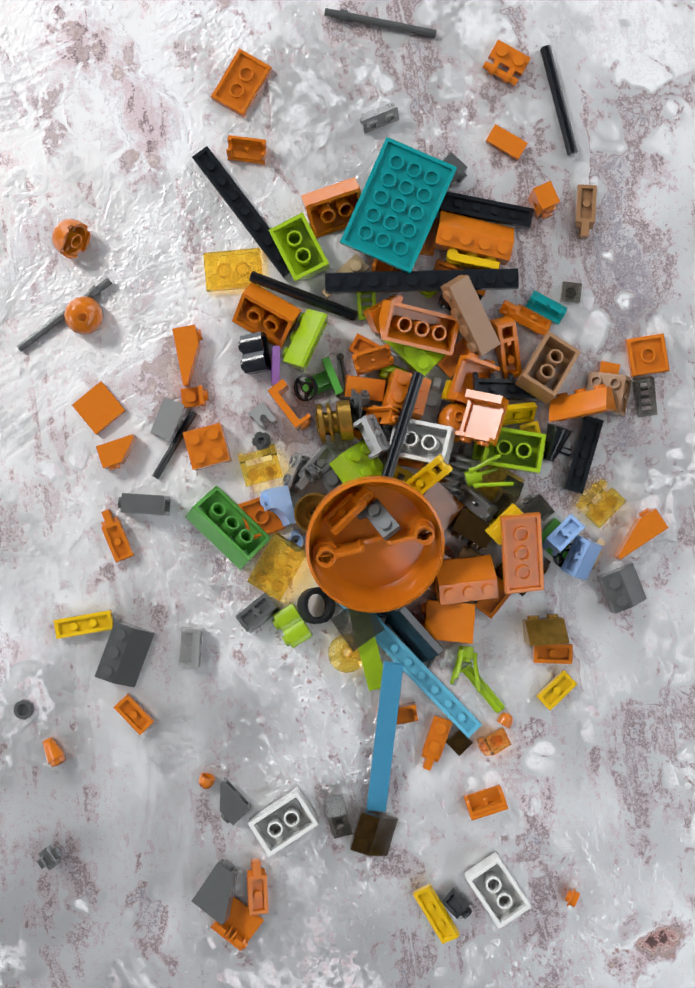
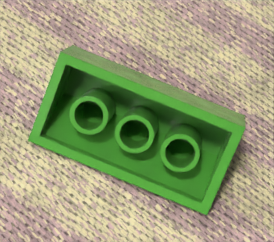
[185,485,271,570]

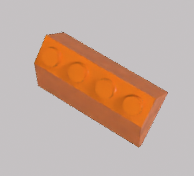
[432,210,514,265]
[379,299,460,356]

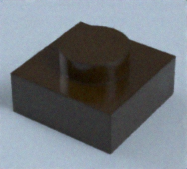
[446,728,473,756]

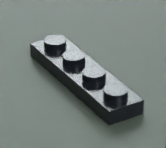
[563,416,604,494]

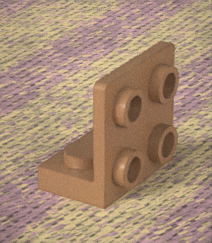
[586,371,632,417]

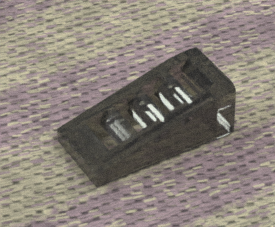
[632,376,658,417]

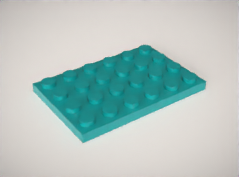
[340,137,457,274]

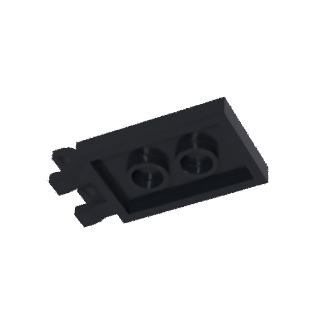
[375,606,443,663]

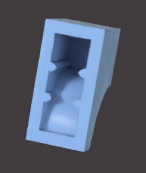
[260,485,296,527]

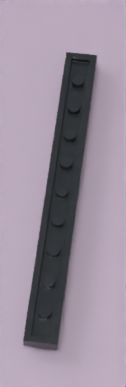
[325,268,519,294]

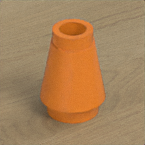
[42,737,66,768]

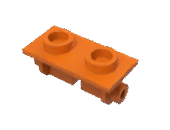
[362,404,401,425]

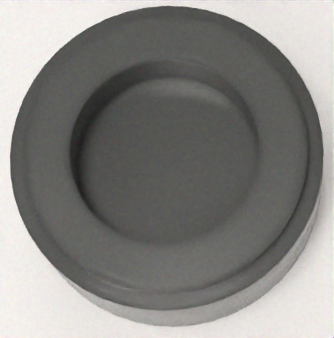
[14,699,35,719]

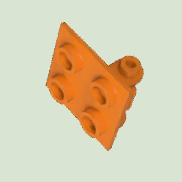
[210,896,264,951]

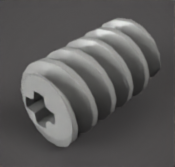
[440,453,476,495]

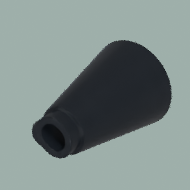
[543,423,572,462]

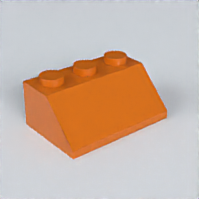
[301,177,361,238]
[232,282,302,349]
[549,384,616,422]
[435,554,498,605]

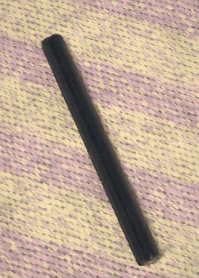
[540,45,578,156]
[249,271,358,321]
[381,371,424,477]

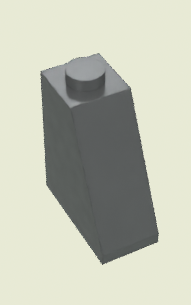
[118,493,171,516]
[192,859,238,925]

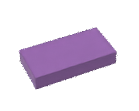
[271,346,280,386]

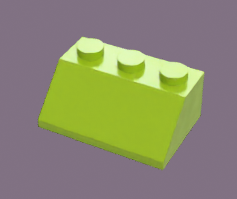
[269,212,330,282]
[282,309,328,373]
[381,339,446,378]

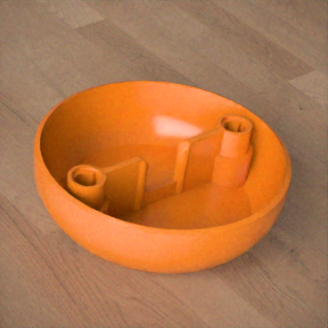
[305,475,445,613]

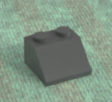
[597,563,647,614]

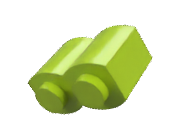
[272,603,313,648]

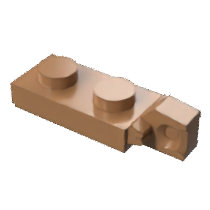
[575,184,597,239]

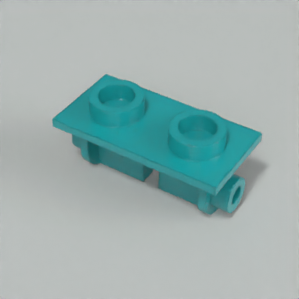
[525,290,567,325]

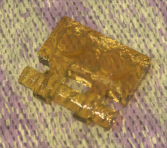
[575,478,626,528]

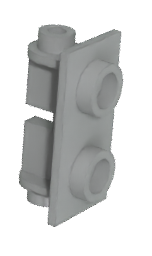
[359,103,399,134]
[282,452,310,493]

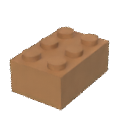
[515,331,581,404]

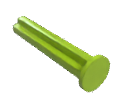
[460,662,505,713]

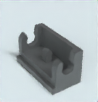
[455,483,499,523]
[235,592,280,633]

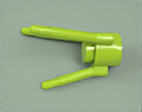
[464,454,514,489]
[450,645,481,693]

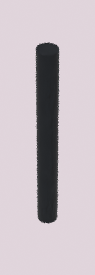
[152,410,197,479]

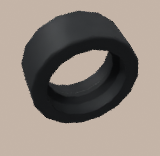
[297,587,336,624]

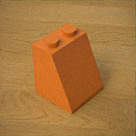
[421,599,475,644]

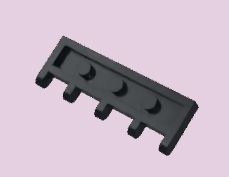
[472,372,541,401]

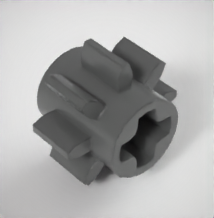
[37,845,62,870]

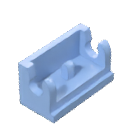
[542,514,585,556]
[561,535,603,580]

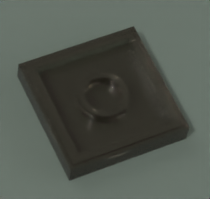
[331,608,385,651]

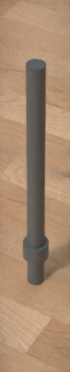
[324,8,437,38]
[17,278,112,352]

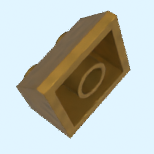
[522,614,569,646]

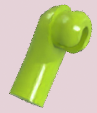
[379,365,408,379]

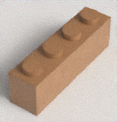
[441,275,500,356]

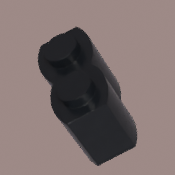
[238,332,271,375]

